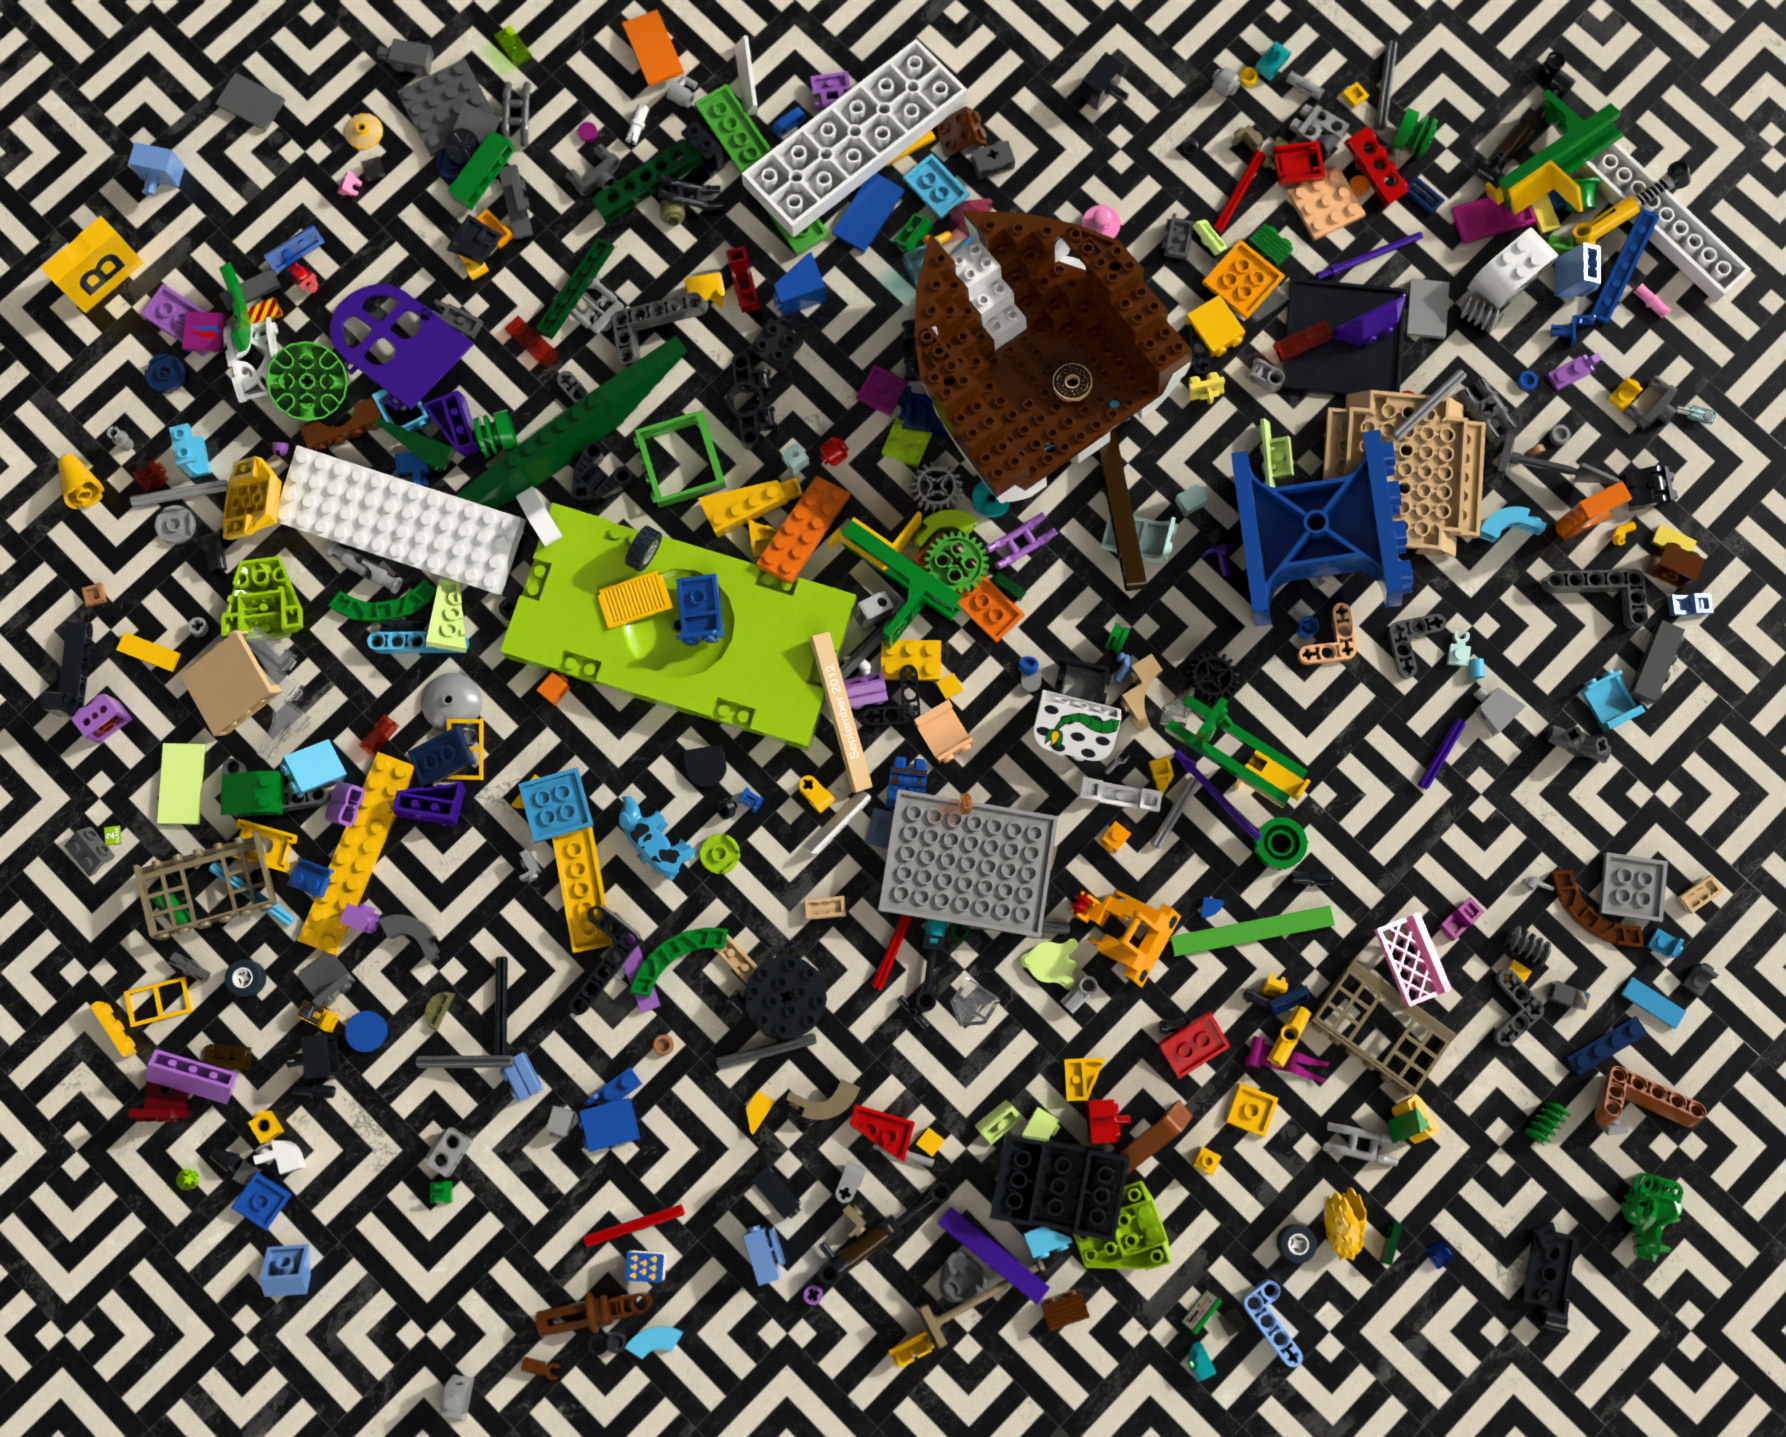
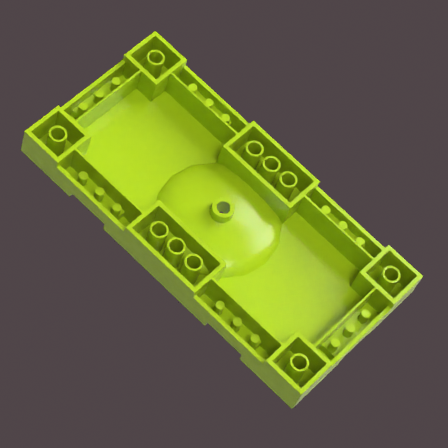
[500,503,857,751]

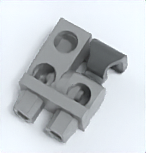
[1289,104,1350,159]

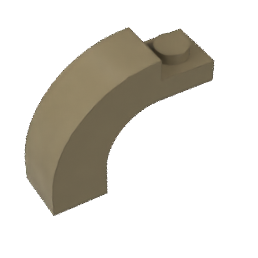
[786,1079,860,1120]

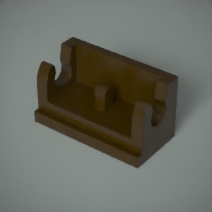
[202,1044,252,1070]

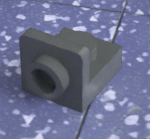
[1681,963,1719,996]

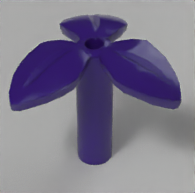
[1202,543,1235,576]

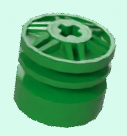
[1390,108,1438,158]
[473,409,518,458]

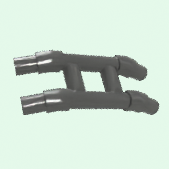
[501,82,531,146]

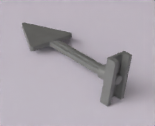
[1496,434,1620,484]

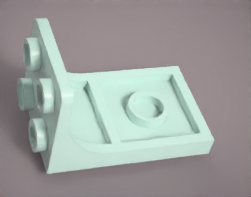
[1101,513,1178,564]

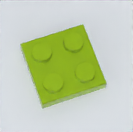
[882,417,932,468]

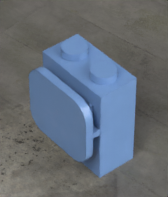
[1554,243,1601,299]
[743,1224,785,1286]

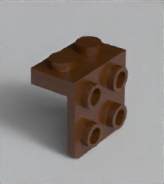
[935,106,988,157]

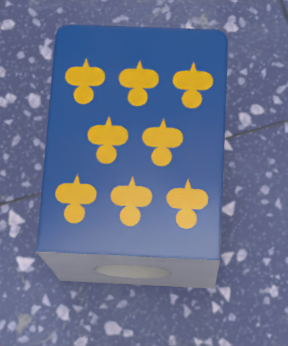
[625,1250,667,1283]

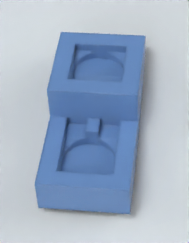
[1667,593,1713,616]

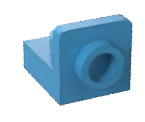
[1646,928,1684,959]

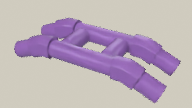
[984,511,1058,570]

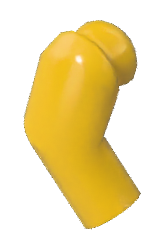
[1612,521,1636,546]

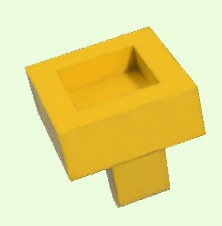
[1261,973,1288,999]

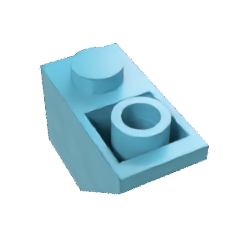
[1023,1226,1072,1260]

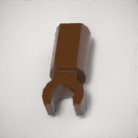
[521,1357,561,1380]

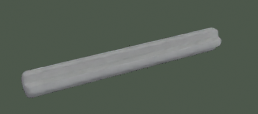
[1392,369,1467,441]
[130,480,228,507]

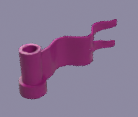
[1244,1036,1329,1083]

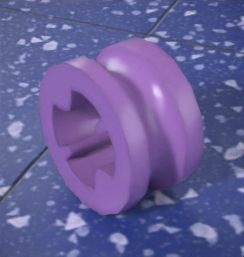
[804,1285,823,1305]

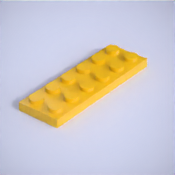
[552,827,614,953]

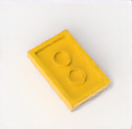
[881,640,941,681]

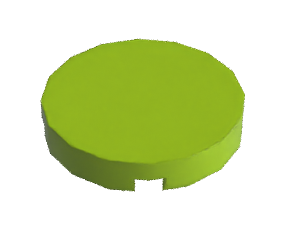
[700,834,740,874]

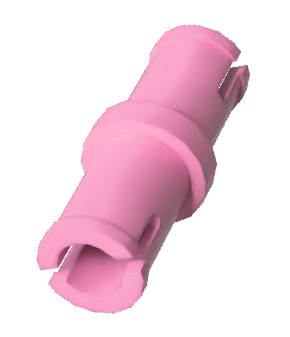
[1633,283,1671,319]

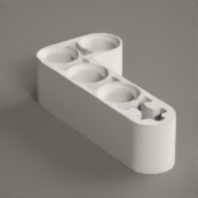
[516,486,563,547]

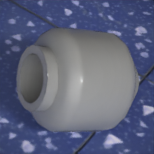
[1211,67,1241,97]

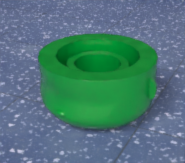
[1252,817,1309,871]

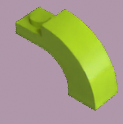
[915,509,979,551]

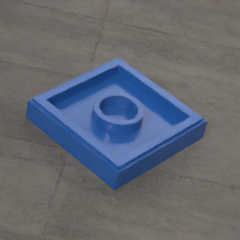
[231,1171,292,1230]

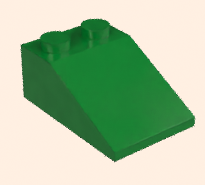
[220,771,284,815]

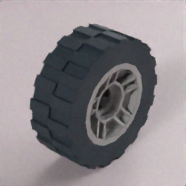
[625,525,662,572]

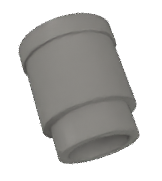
[666,76,698,108]

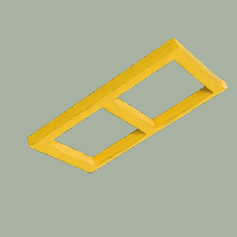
[447,718,483,781]
[124,976,193,1028]

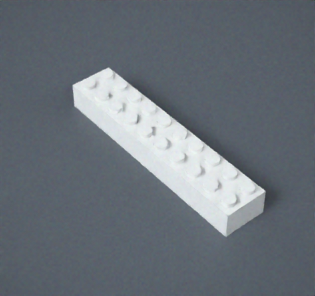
[1576,142,1751,303]

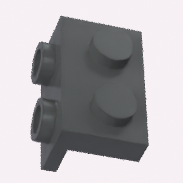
[1162,213,1194,260]
[65,827,115,876]

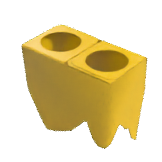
[684,272,728,309]

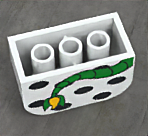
[1467,227,1559,313]
[1034,690,1121,761]

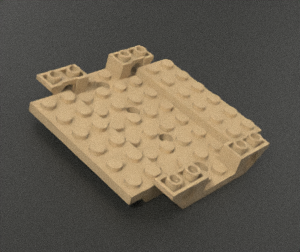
[1322,390,1486,557]

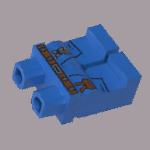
[885,756,927,809]

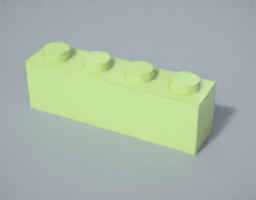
[995,1107,1060,1181]

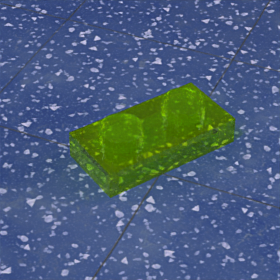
[494,25,532,67]

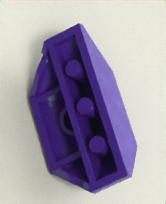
[1331,294,1406,346]

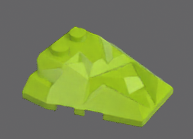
[221,556,303,643]

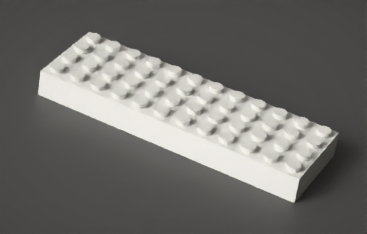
[742,39,967,237]
[276,445,526,595]

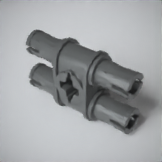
[1457,377,1517,443]

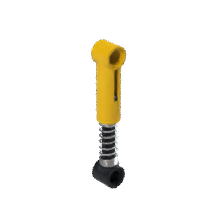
[1573,160,1691,246]

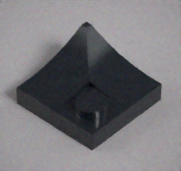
[447,214,502,266]

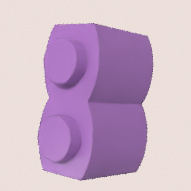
[325,782,364,827]

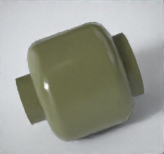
[660,199,685,226]

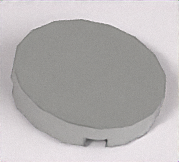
[155,505,196,545]

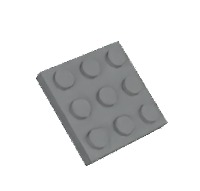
[1599,852,1668,922]

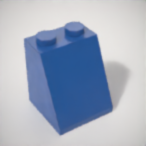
[772,252,826,316]

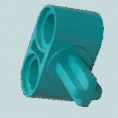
[1254,41,1291,81]

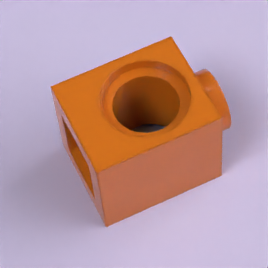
[537,672,570,706]

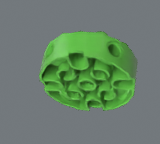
[265,341,348,421]

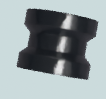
[499,598,517,621]

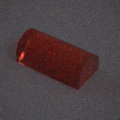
[359,714,399,757]

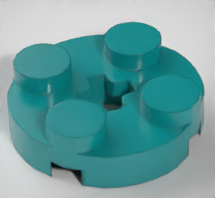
[972,481,1010,518]

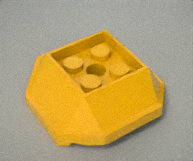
[222,456,282,540]

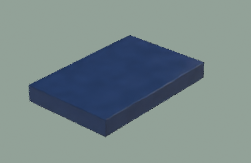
[407,726,475,788]

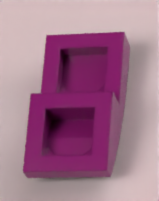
[1438,897,1484,941]

